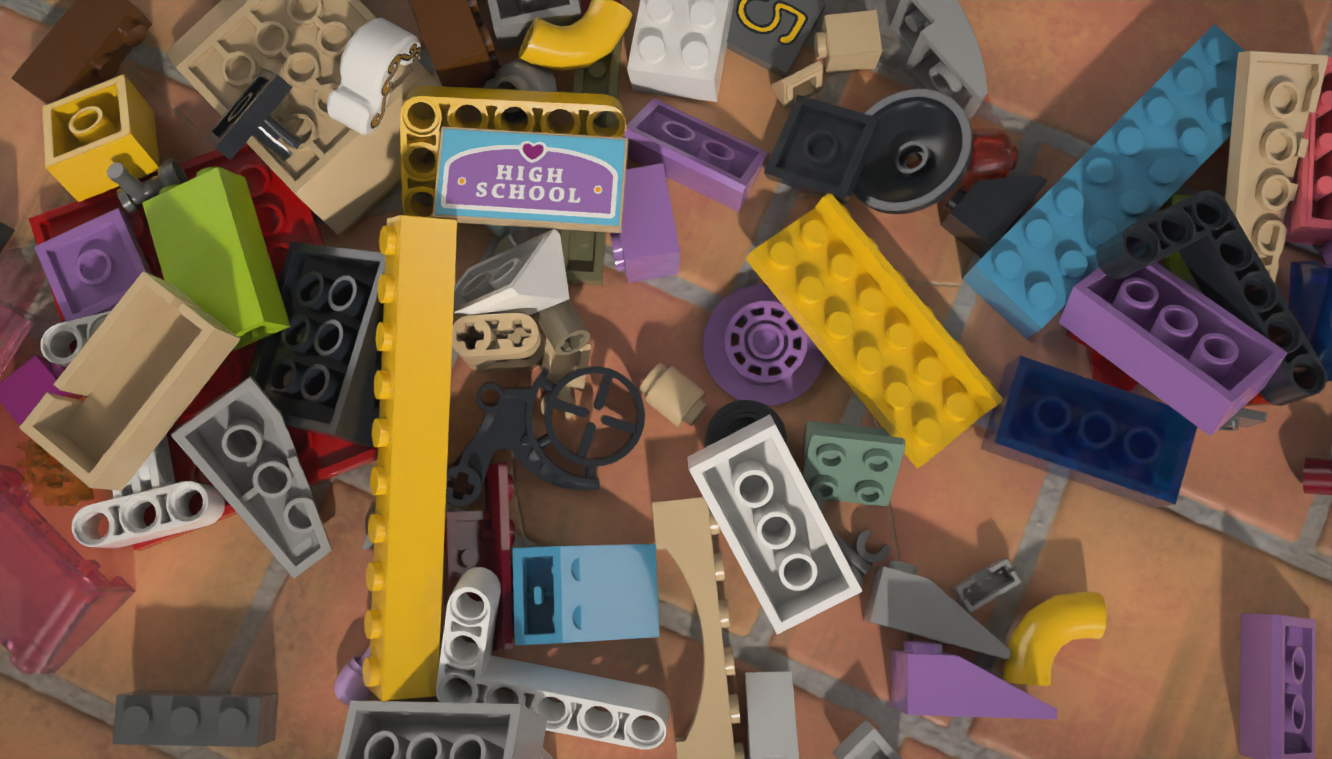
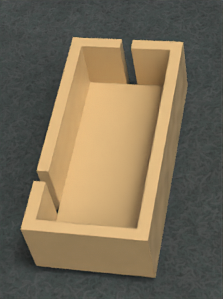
[19,271,241,491]

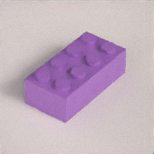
[1058,263,1287,436]

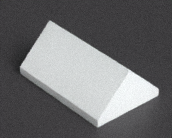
[453,228,570,329]

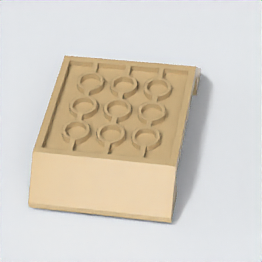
[165,0,468,237]

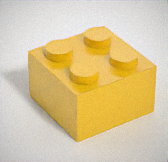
[42,74,160,202]

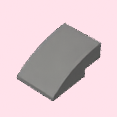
[890,0,988,121]

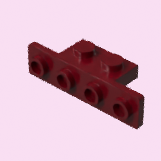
[443,462,515,651]

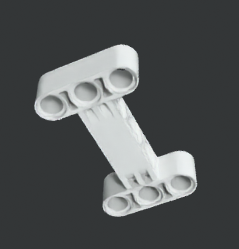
[41,311,225,549]

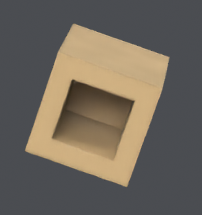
[814,10,883,74]

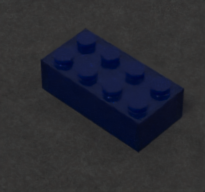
[980,356,1197,508]

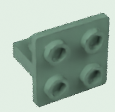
[802,421,905,506]

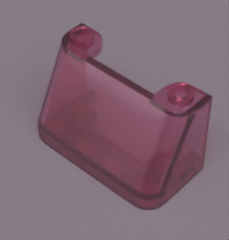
[0,465,136,675]

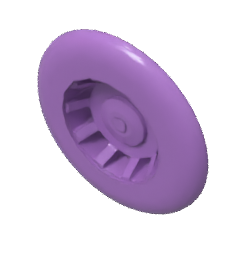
[703,284,826,406]

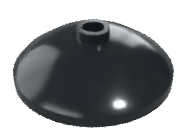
[853,89,974,214]

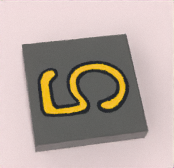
[727,0,827,78]

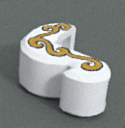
[327,18,421,136]

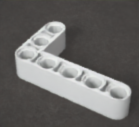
[436,567,670,749]

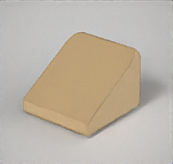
[771,61,823,109]

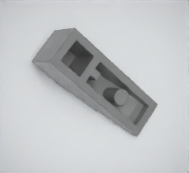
[863,560,1011,660]

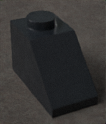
[941,175,1047,258]

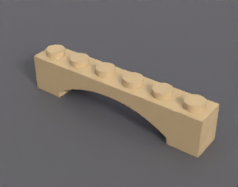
[652,497,745,759]

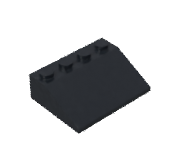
[248,242,386,448]

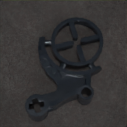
[446,366,645,507]

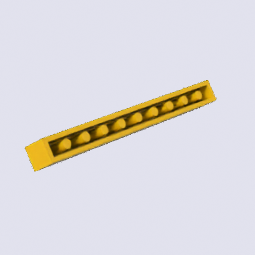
[362,215,457,701]

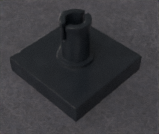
[205,69,302,161]

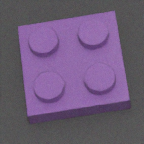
[34,208,153,322]

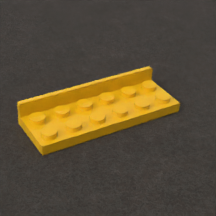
[745,194,1003,469]

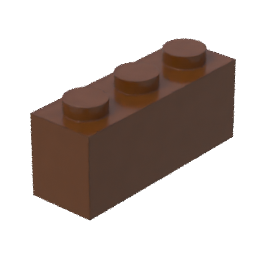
[11,0,152,105]

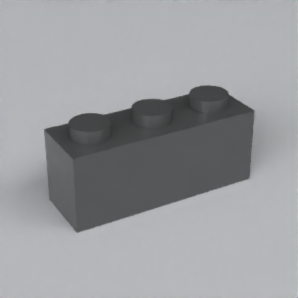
[112,690,278,747]

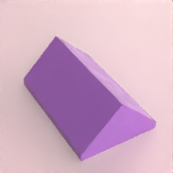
[622,98,769,212]
[1239,613,1316,759]

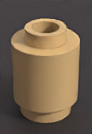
[639,363,708,428]

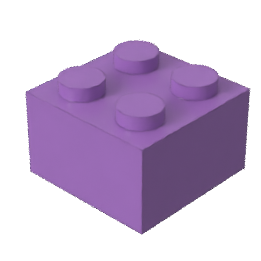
[610,163,680,283]

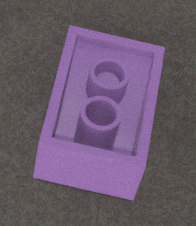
[891,641,1057,719]

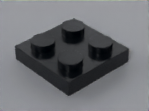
[764,94,881,204]

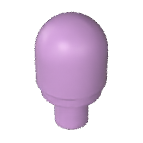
[334,646,372,706]

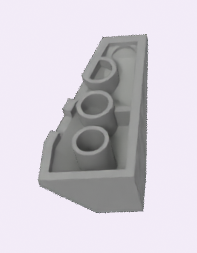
[171,376,332,578]

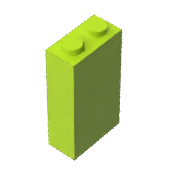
[142,166,290,353]

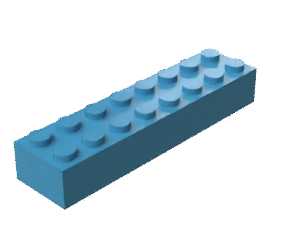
[962,24,1245,339]

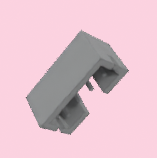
[950,558,1022,613]

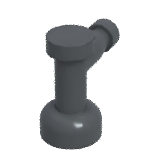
[107,158,189,214]

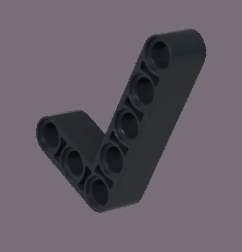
[1096,190,1327,406]

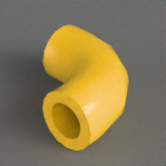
[519,0,633,72]
[1003,591,1107,686]

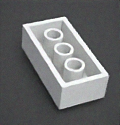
[627,0,734,102]
[687,414,863,634]

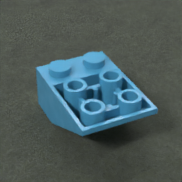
[513,544,660,645]

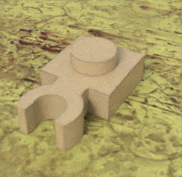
[541,338,592,419]

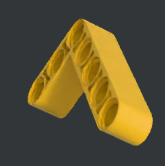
[400,86,627,218]

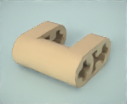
[452,313,546,373]

